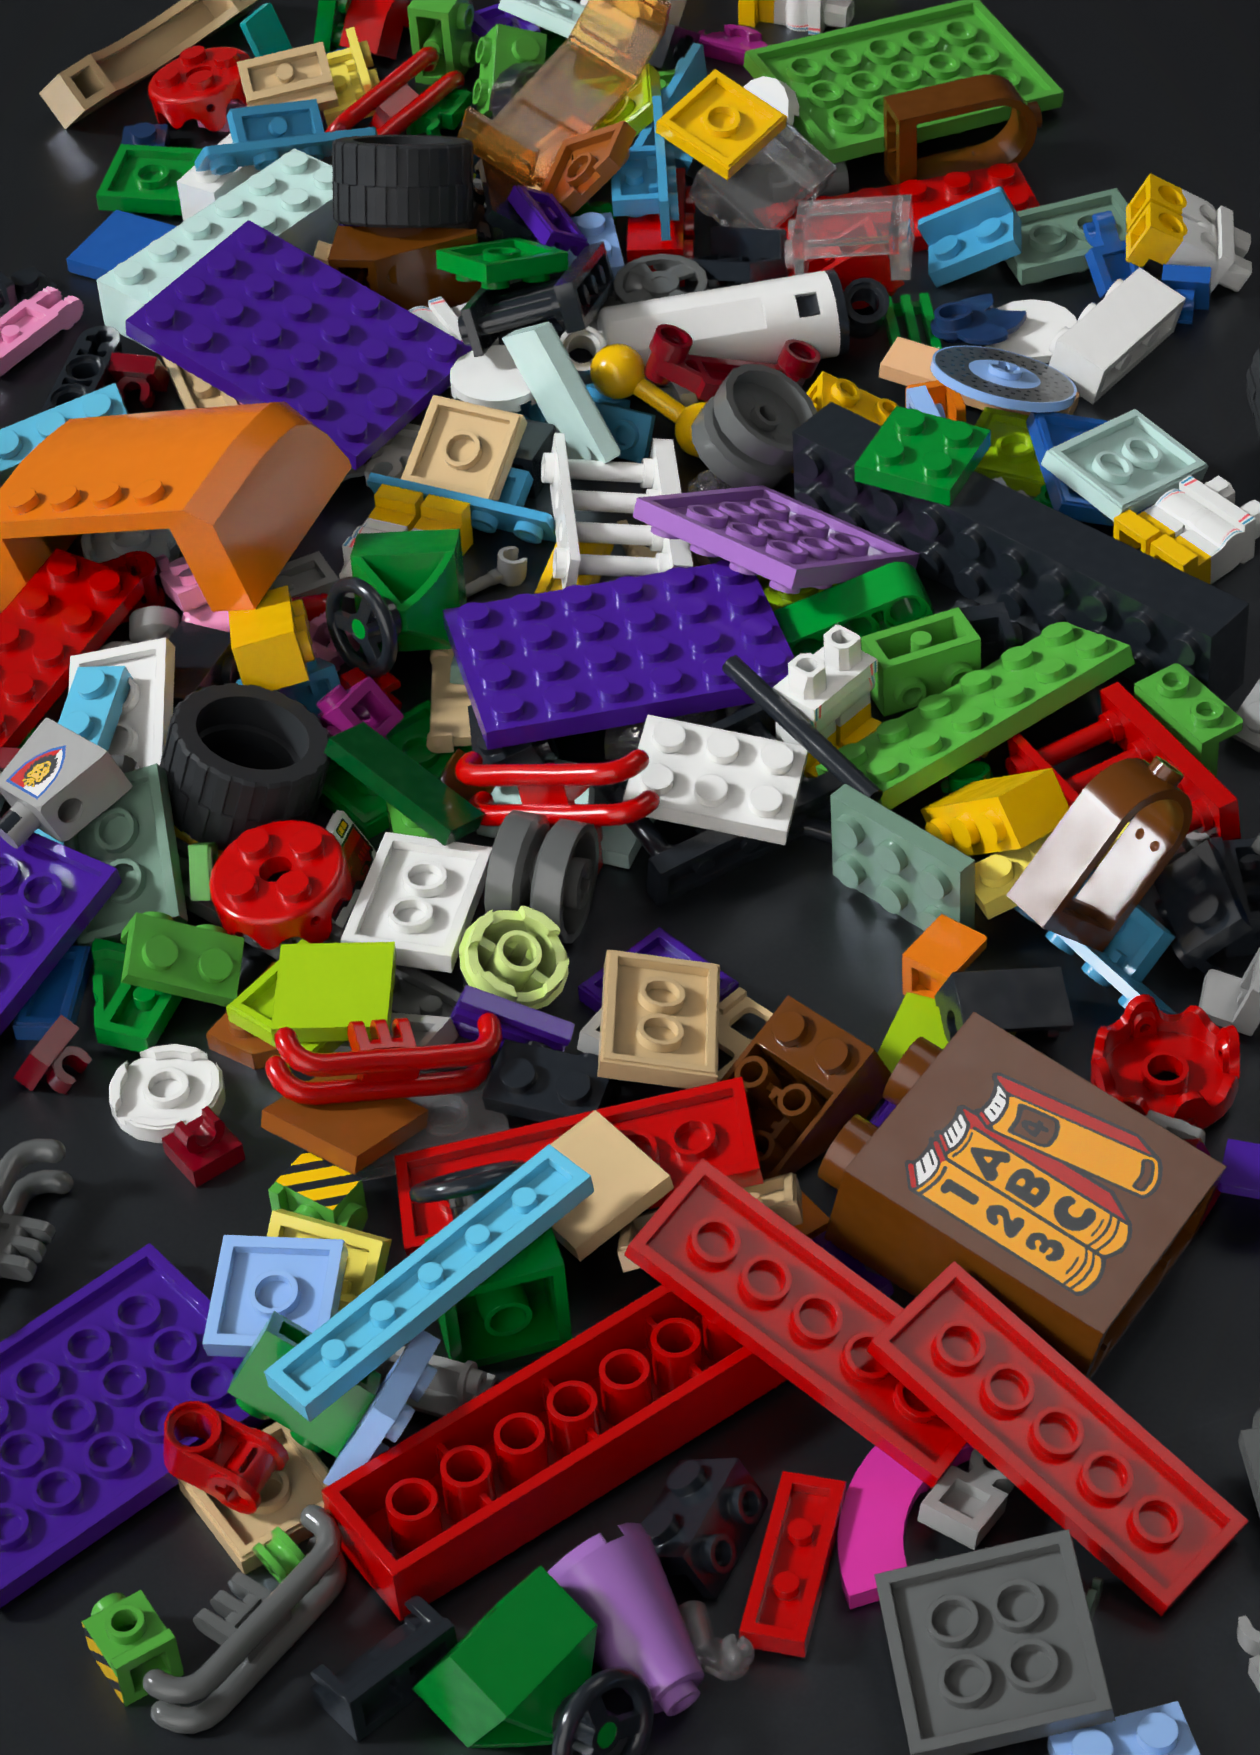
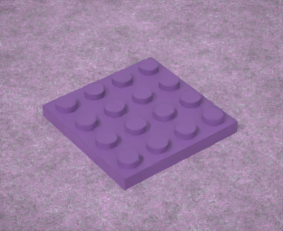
[632,485,920,594]

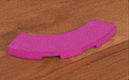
[838,1443,974,1609]

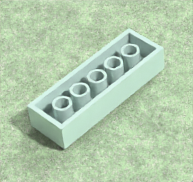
[96,148,339,351]

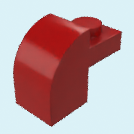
[339,0,411,60]

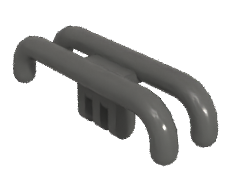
[0,1138,74,1282]
[143,1504,348,1734]

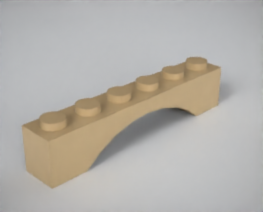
[39,0,261,129]

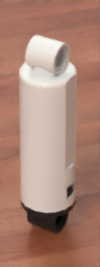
[560,269,889,387]

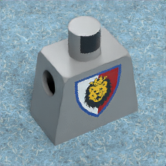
[0,717,133,849]

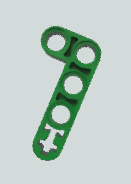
[773,562,935,657]

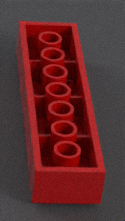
[321,1285,788,1622]

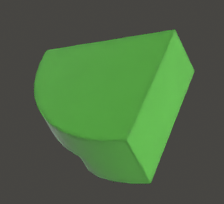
[188,842,218,901]

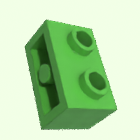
[407,0,477,85]
[861,607,981,717]

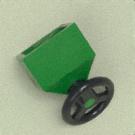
[326,529,467,679]
[409,1160,572,1367]
[412,1565,654,1755]

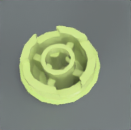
[459,906,569,1009]

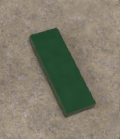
[324,722,484,846]

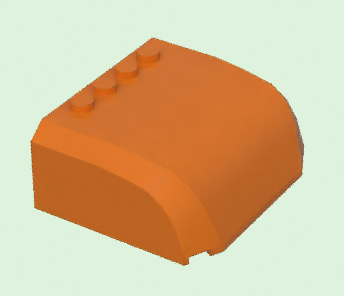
[0,401,352,613]

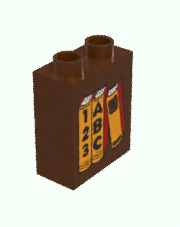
[818,1012,1226,1380]

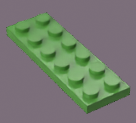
[816,622,1135,810]

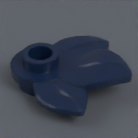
[931,294,1027,345]

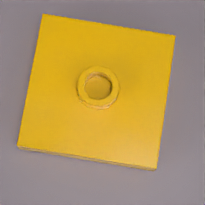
[656,69,787,181]

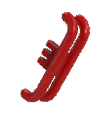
[325,46,465,135]
[455,749,660,826]
[265,1012,502,1105]

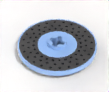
[930,345,1077,413]

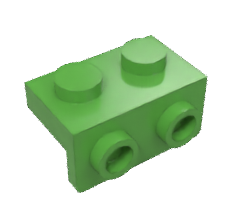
[472,23,547,123]
[1134,663,1243,778]
[120,911,245,1007]

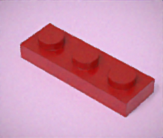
[739,1471,846,1658]

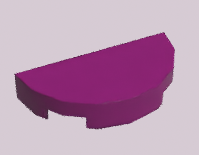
[697,24,768,66]

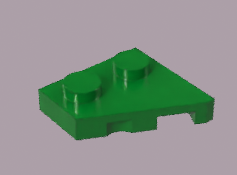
[92,938,183,1052]

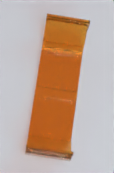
[458,0,672,188]

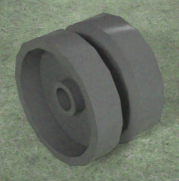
[691,364,817,489]
[484,810,599,943]

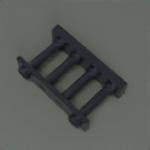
[458,241,614,358]
[588,703,843,907]

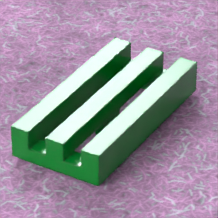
[884,292,942,349]

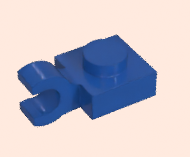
[1083,211,1144,298]

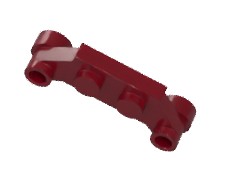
[644,324,821,402]

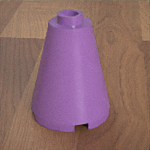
[548,1522,704,1716]

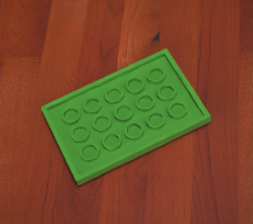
[744,0,1064,165]

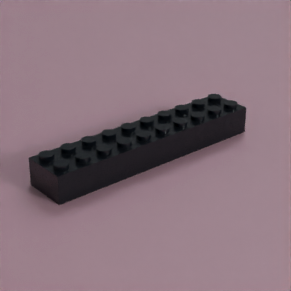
[792,402,1249,702]

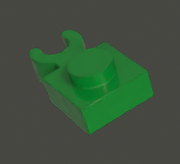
[406,88,473,136]

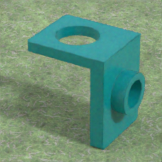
[240,3,297,57]

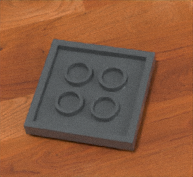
[874,1529,1116,1755]

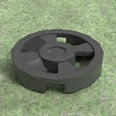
[613,254,708,304]

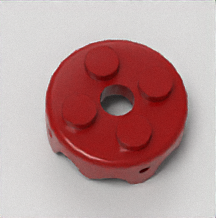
[148,46,251,132]
[209,820,353,950]
[1091,994,1240,1129]

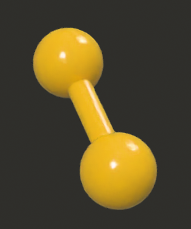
[590,343,707,458]

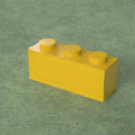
[228,585,315,691]
[920,768,1070,856]

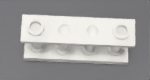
[541,433,693,589]

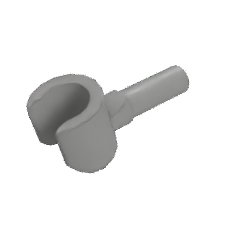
[465,546,527,598]

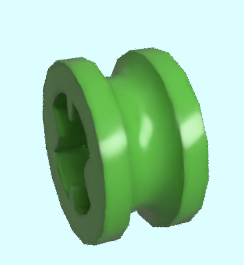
[252,1526,305,1584]

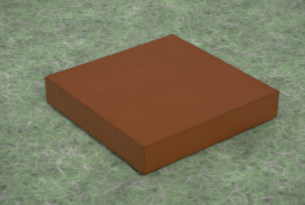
[261,1075,429,1174]

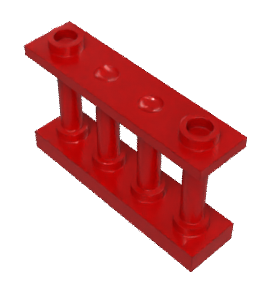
[1005,682,1241,868]

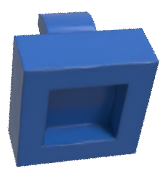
[1161,264,1212,324]

